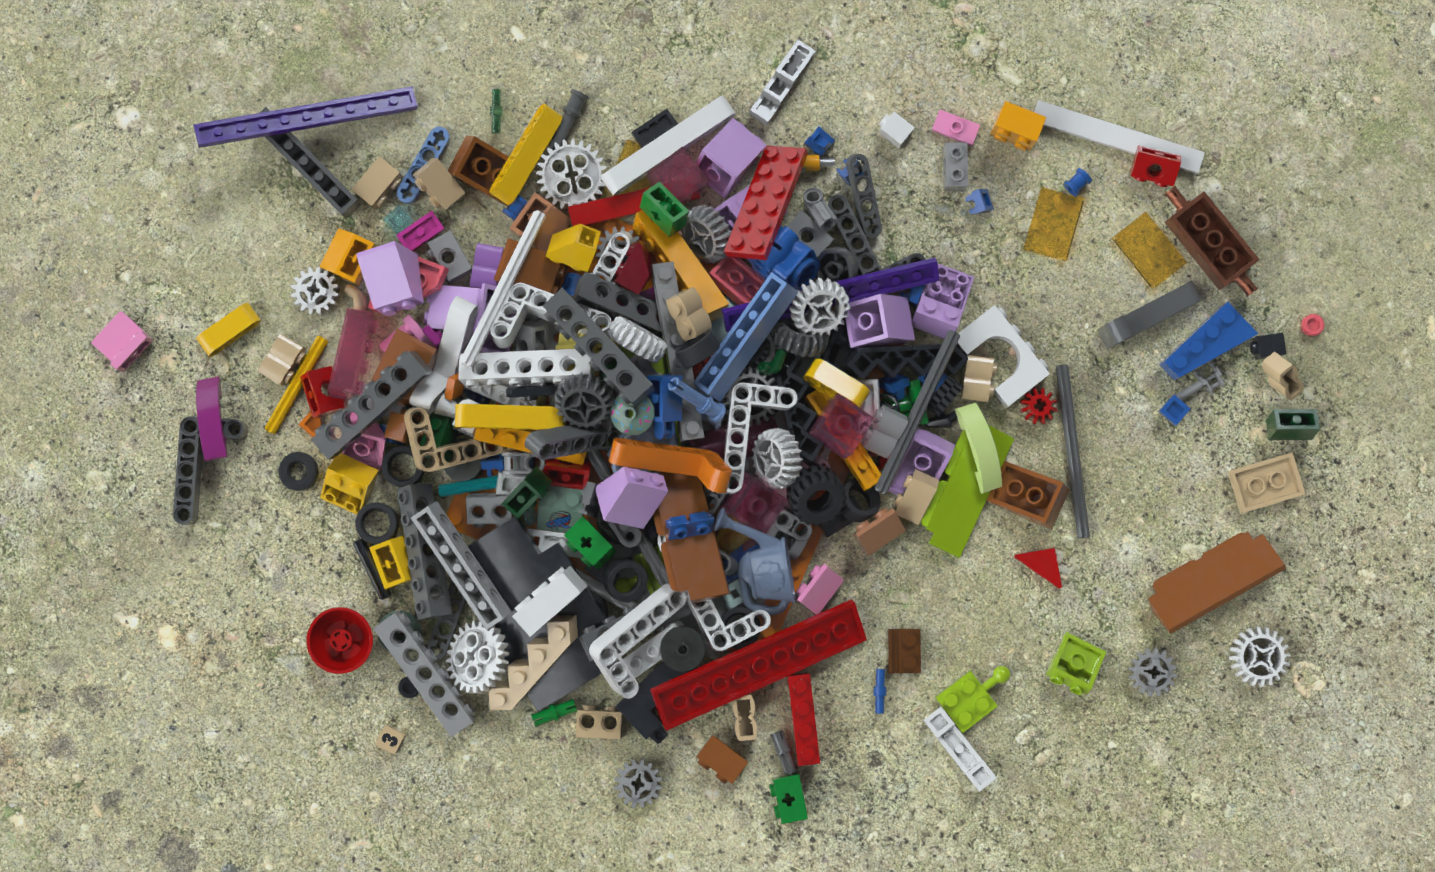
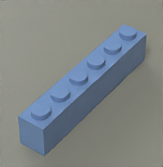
[693,272,799,402]

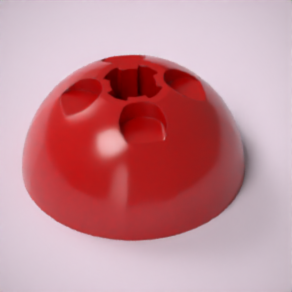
[306,607,373,674]

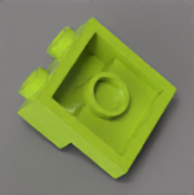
[1045,632,1106,695]

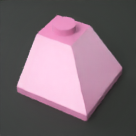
[342,412,386,471]

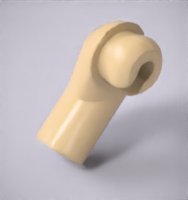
[344,283,368,315]

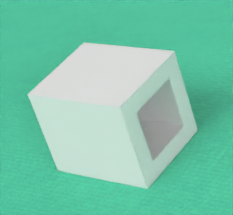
[879,112,915,149]

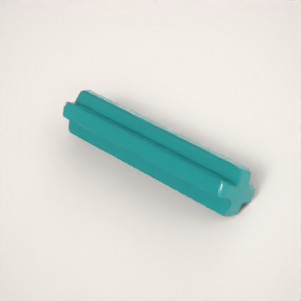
[438,476,498,497]

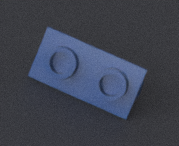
[666,511,714,540]

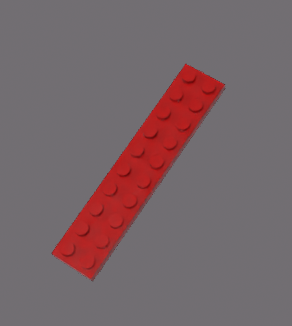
[650,599,867,731]

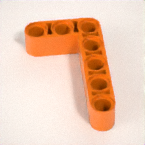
[609,438,732,493]

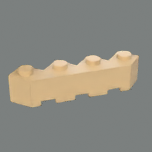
[488,615,578,710]

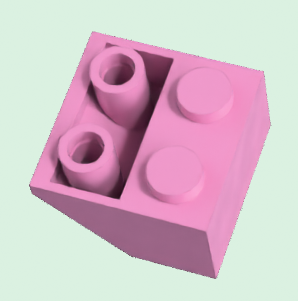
[795,564,844,615]

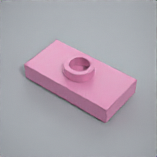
[931,110,980,147]

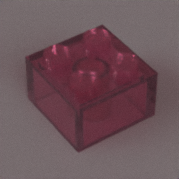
[646,146,709,205]
[809,393,874,459]
[722,472,788,534]

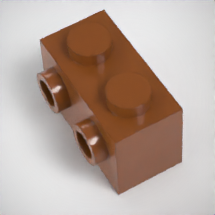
[384,409,423,445]
[696,734,748,784]

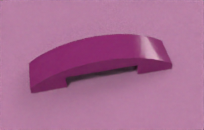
[196,376,228,461]

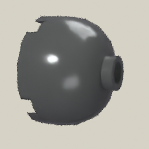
[815,246,859,282]

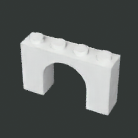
[956,305,1050,408]

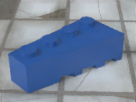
[1159,302,1258,380]

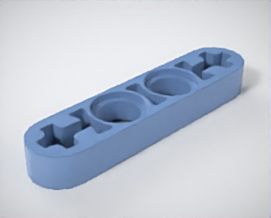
[397,127,450,204]

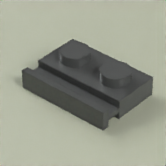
[578,481,600,518]

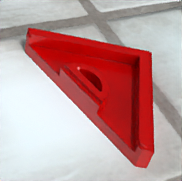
[1014,548,1062,589]

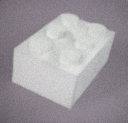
[512,566,588,637]

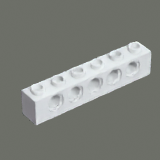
[459,349,596,389]

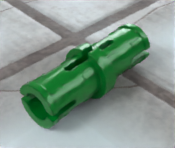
[531,698,577,727]

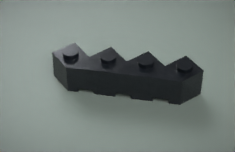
[841,343,969,380]
[774,349,825,466]

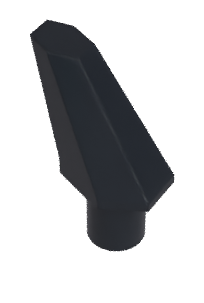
[925,410,958,428]

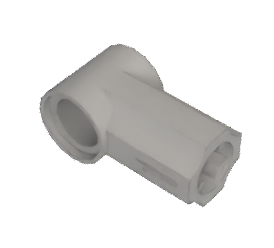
[803,187,837,232]

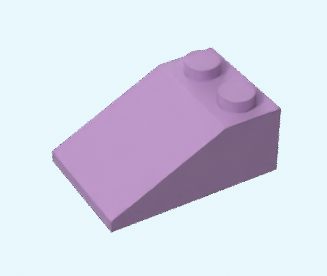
[888,427,955,495]

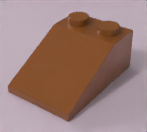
[448,135,509,207]
[987,461,1070,530]

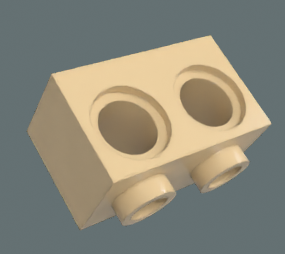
[576,705,623,739]

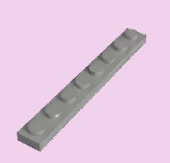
[650,262,704,442]

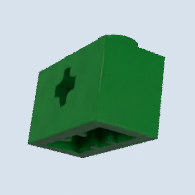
[640,182,689,237]
[564,516,617,570]
[769,773,808,824]

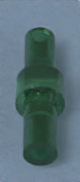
[490,89,503,134]

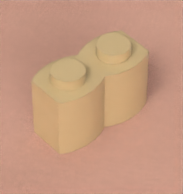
[666,287,712,341]
[258,334,306,386]
[1262,352,1304,401]
[960,355,997,403]
[733,693,757,741]

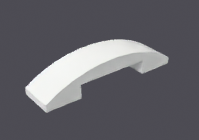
[923,707,997,792]

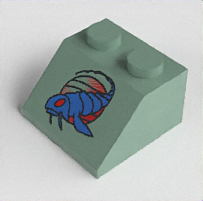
[537,486,584,533]

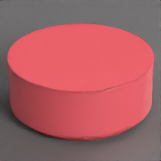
[1300,314,1324,337]

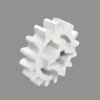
[291,267,340,315]

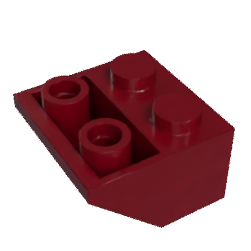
[615,239,652,295]

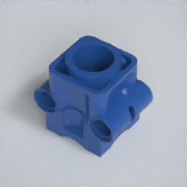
[747,225,820,290]

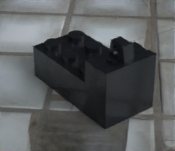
[615,645,700,744]

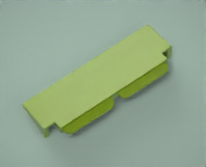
[921,425,1014,558]

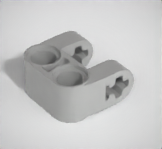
[758,505,812,560]

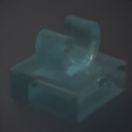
[383,205,414,235]

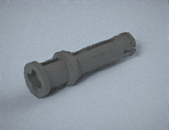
[547,89,589,151]

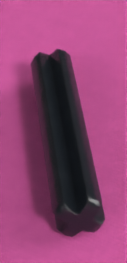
[353,538,391,600]

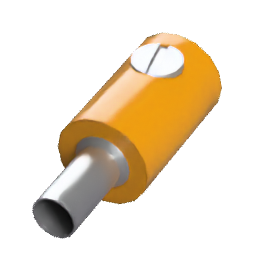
[801,155,835,173]

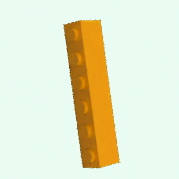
[633,211,729,322]

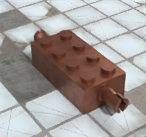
[1164,185,1260,297]

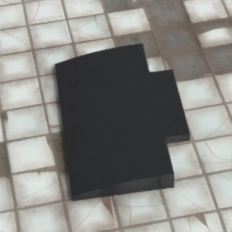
[468,517,606,712]

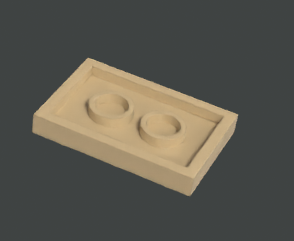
[1227,452,1306,513]

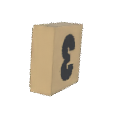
[375,724,406,755]

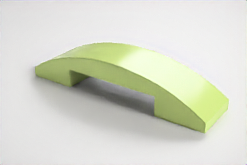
[955,402,1002,493]

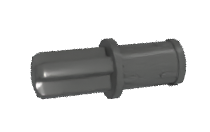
[770,730,797,775]

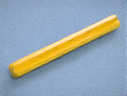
[265,336,328,434]

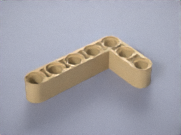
[404,408,516,472]

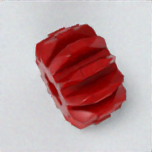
[1020,388,1057,425]

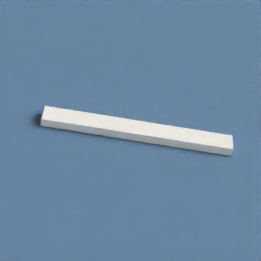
[1034,100,1205,174]

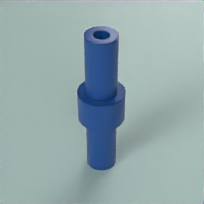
[873,669,887,714]

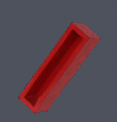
[787,673,820,766]

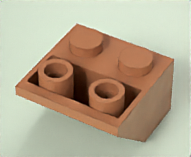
[510,193,571,252]
[853,508,906,556]

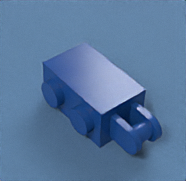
[647,374,682,439]

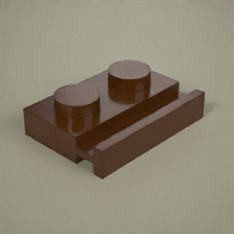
[888,629,921,674]

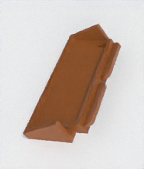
[653,471,730,603]
[1148,532,1286,634]

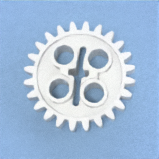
[536,139,607,209]
[446,621,509,694]

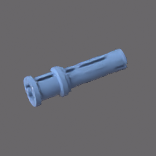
[668,377,726,422]

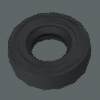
[278,452,319,491]

